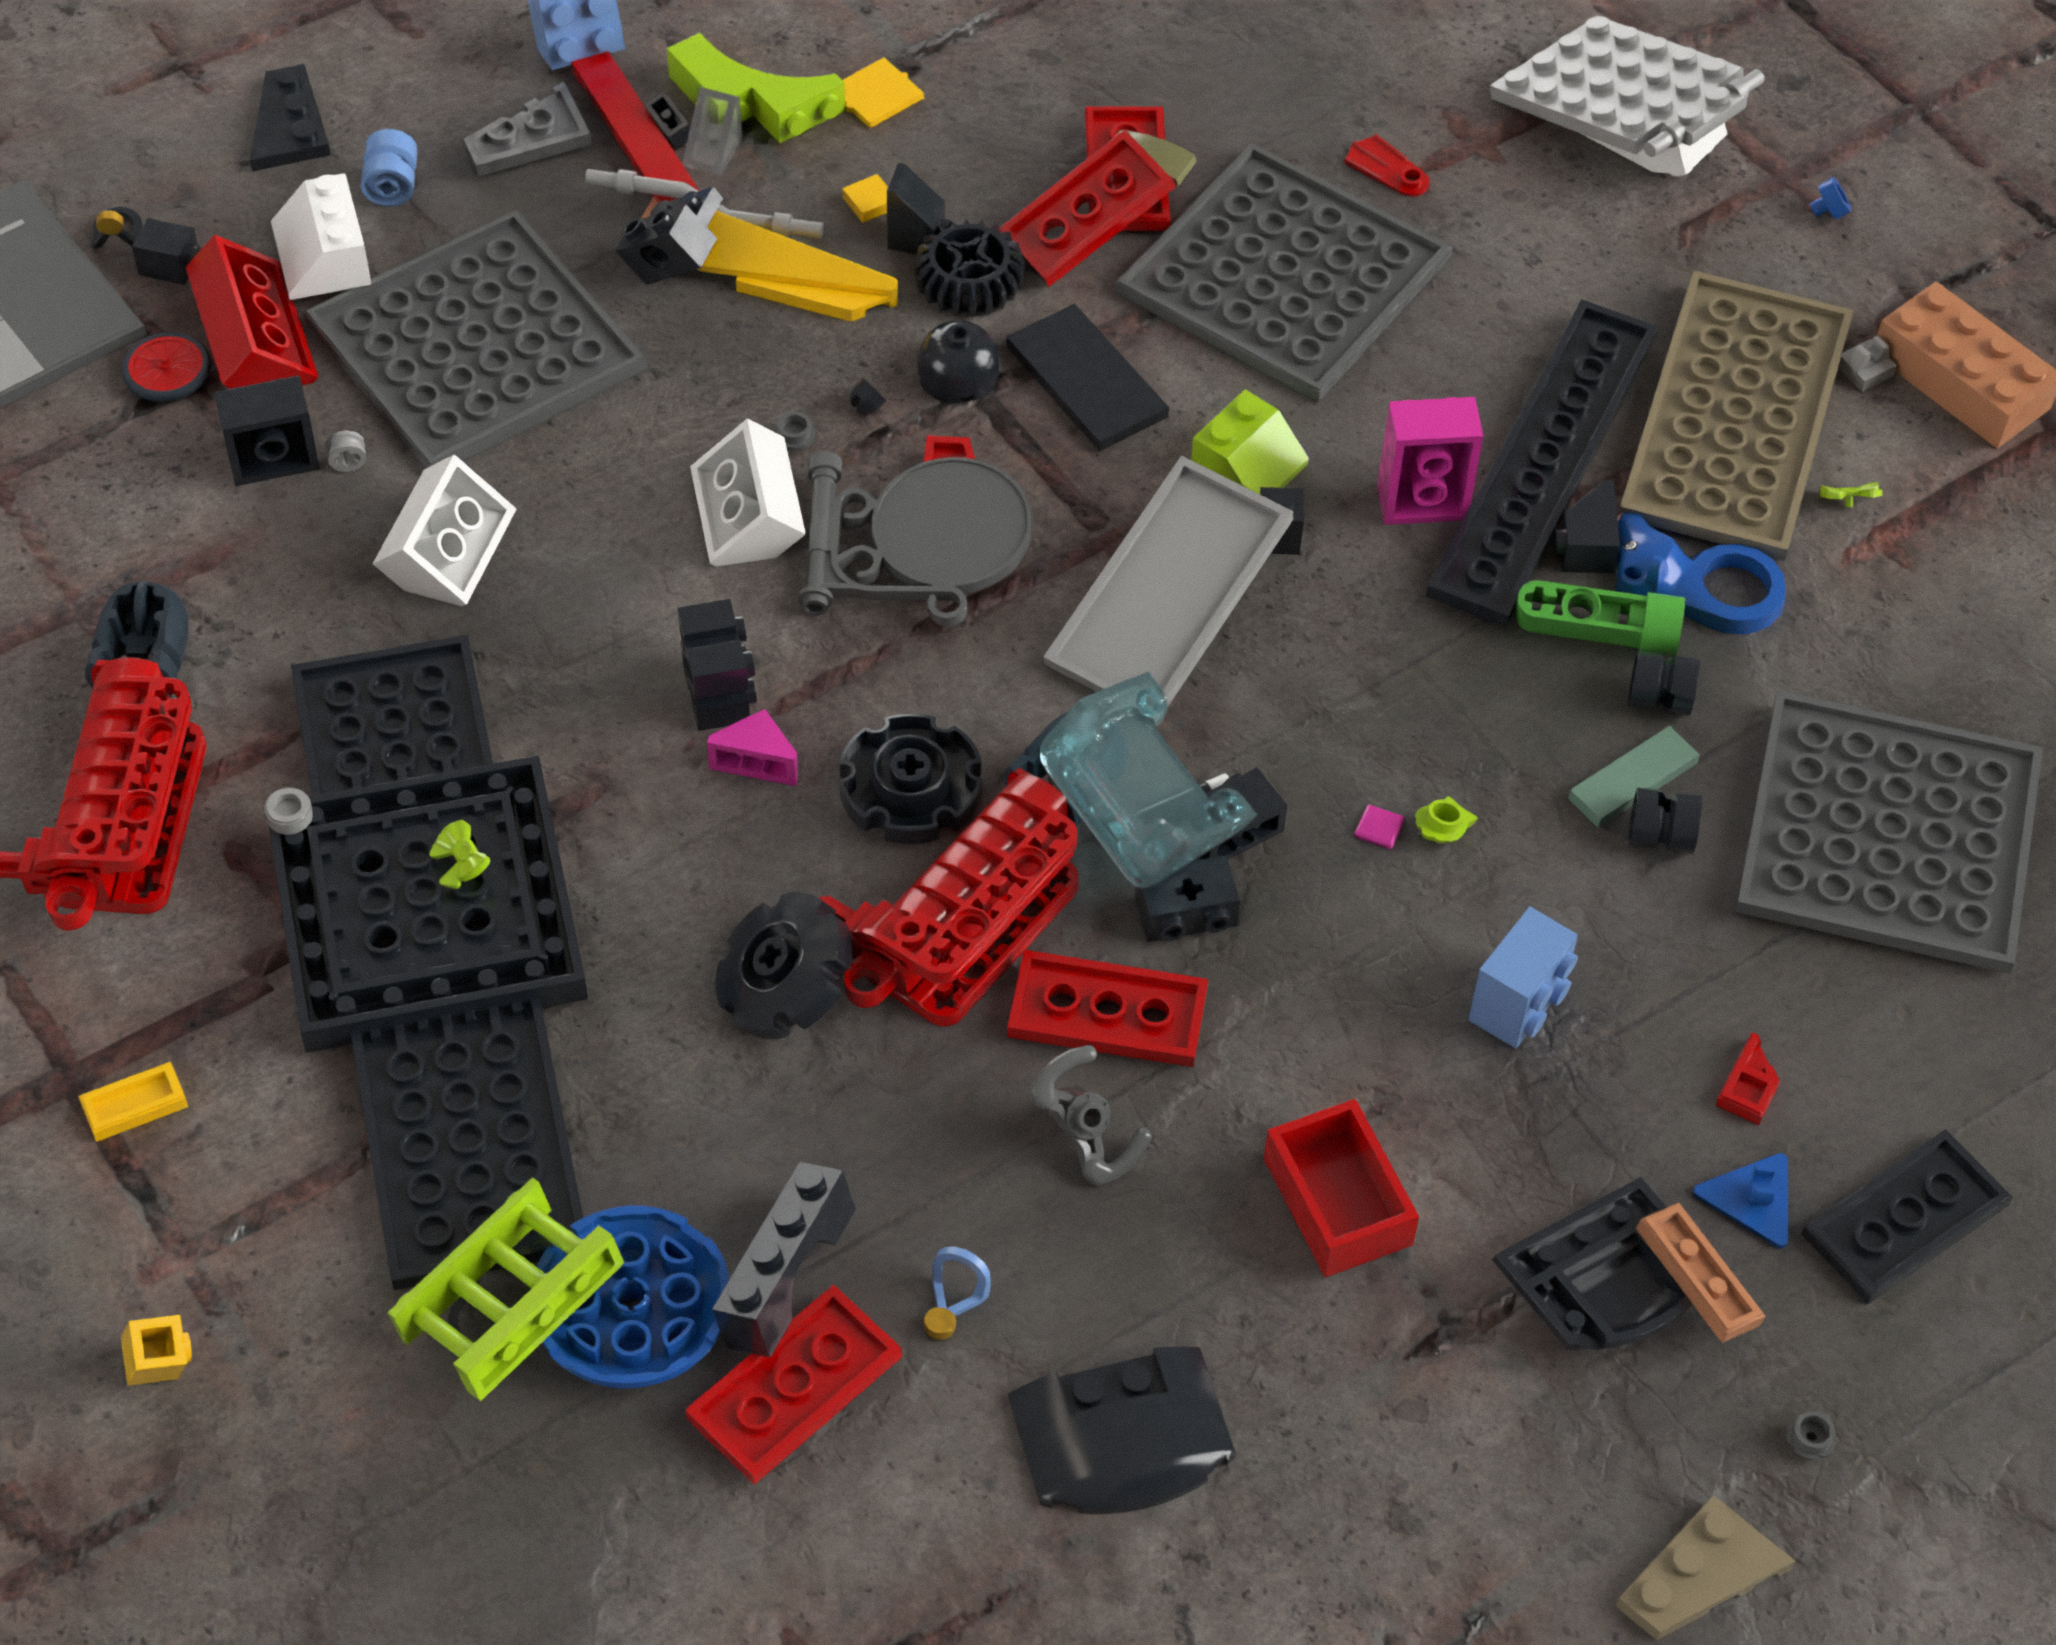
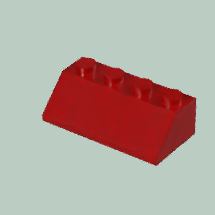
[185,234,319,389]

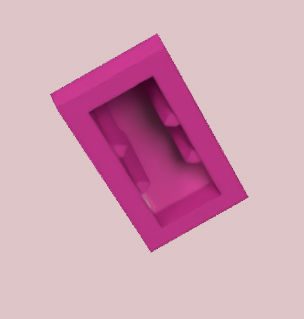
[707,709,798,786]

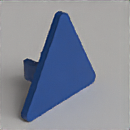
[1693,1153,1788,1249]

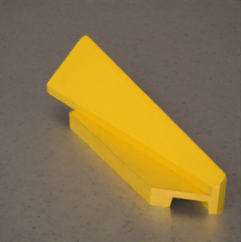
[697,211,898,322]

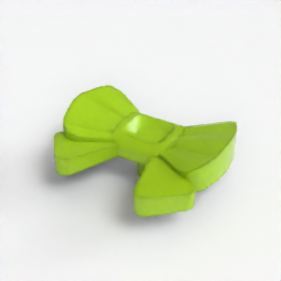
[1819,481,1882,507]
[429,820,490,889]

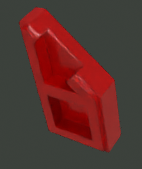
[1715,1032,1780,1125]

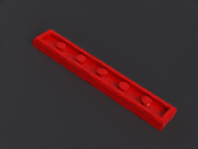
[571,51,700,203]

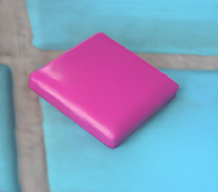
[1354,804,1405,850]

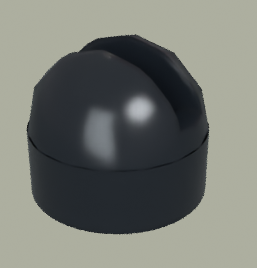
[850,377,887,414]

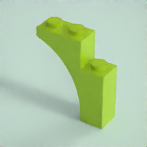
[667,33,845,143]

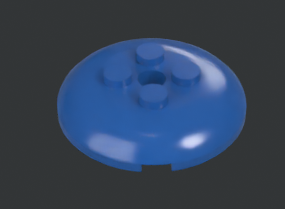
[530,1206,730,1389]

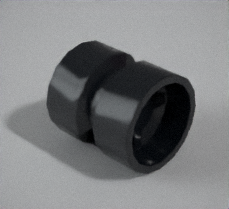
[1628,650,1700,716]
[1628,787,1702,854]

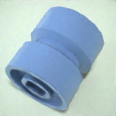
[361,129,418,206]

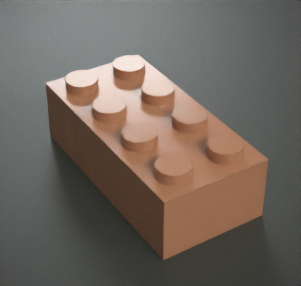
[1877,281,2056,449]

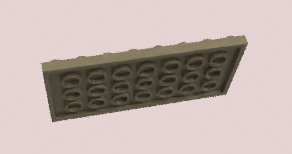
[1618,270,1854,561]

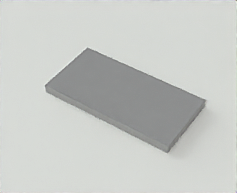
[1043,455,1293,724]

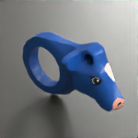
[1615,512,1786,635]

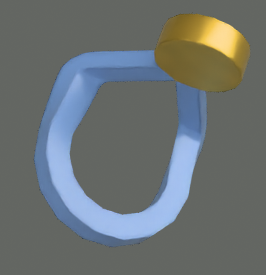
[923,1247,991,1340]

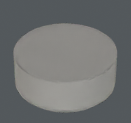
[264,788,313,835]

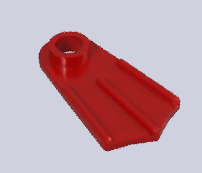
[1344,134,1430,197]

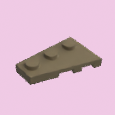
[1616,1495,1795,1640]

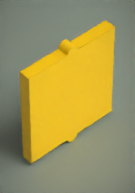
[842,57,924,128]

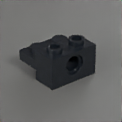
[615,187,723,285]

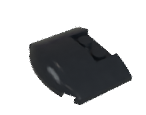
[1492,1177,1692,1350]
[1008,1347,1236,1514]

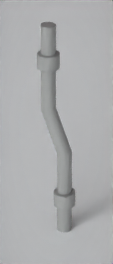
[585,169,824,239]

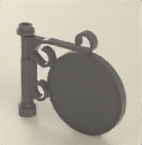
[798,451,1032,627]

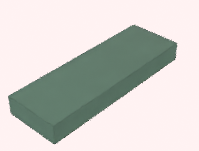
[1568,726,1700,828]

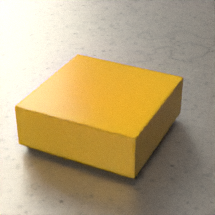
[842,174,888,223]

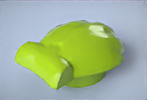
[1415,796,1478,844]

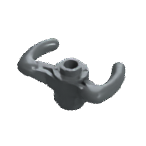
[1029,1045,1152,1186]

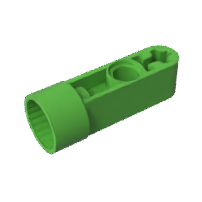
[1515,580,1685,658]

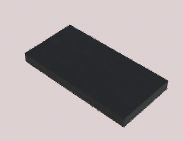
[1006,303,1169,451]
[1802,1129,2013,1304]

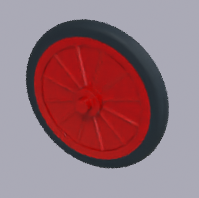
[122,332,211,402]

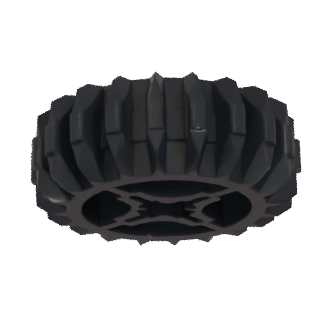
[914,218,1024,318]

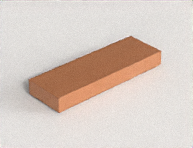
[1636,1203,1766,1343]

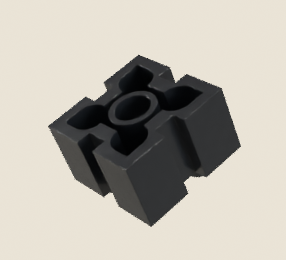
[677,599,757,731]

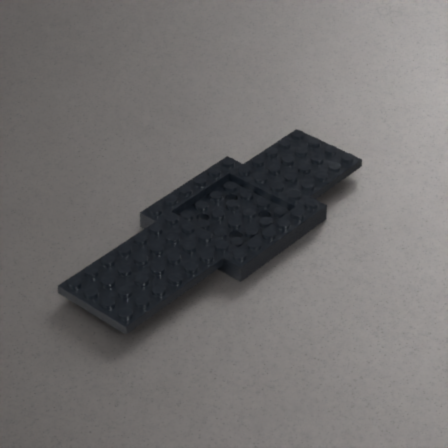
[269,634,588,1290]

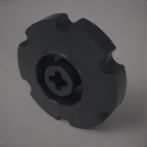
[839,713,982,844]
[716,892,852,1040]

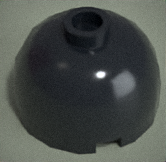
[918,321,999,403]

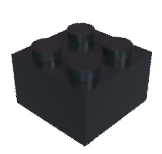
[214,375,320,486]

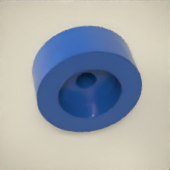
[1810,177,1852,220]

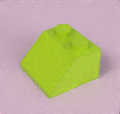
[1191,389,1309,494]

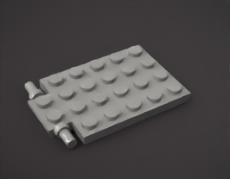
[1490,16,1765,157]

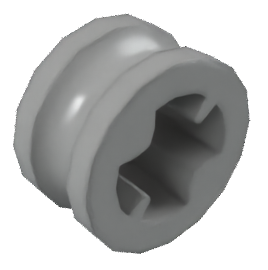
[326,430,367,472]

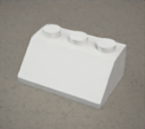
[271,173,372,300]
[690,419,806,567]
[373,455,516,607]

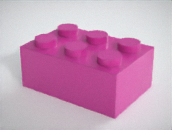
[1377,397,1483,525]

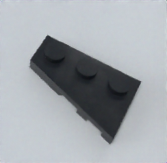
[250,64,331,172]

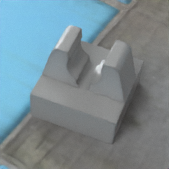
[1838,336,1897,392]

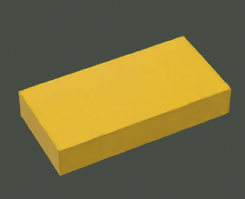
[78,1061,188,1142]

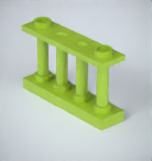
[387,1177,625,1401]

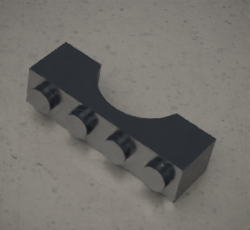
[712,1162,856,1358]

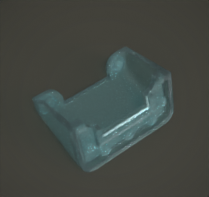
[1039,672,1257,888]

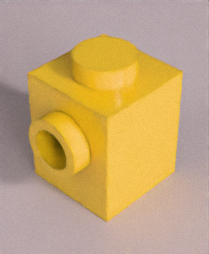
[121,1315,192,1386]

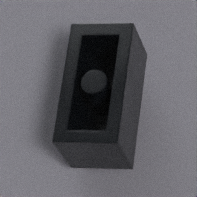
[644,91,696,150]

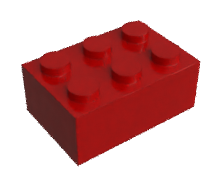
[1263,1098,1419,1278]

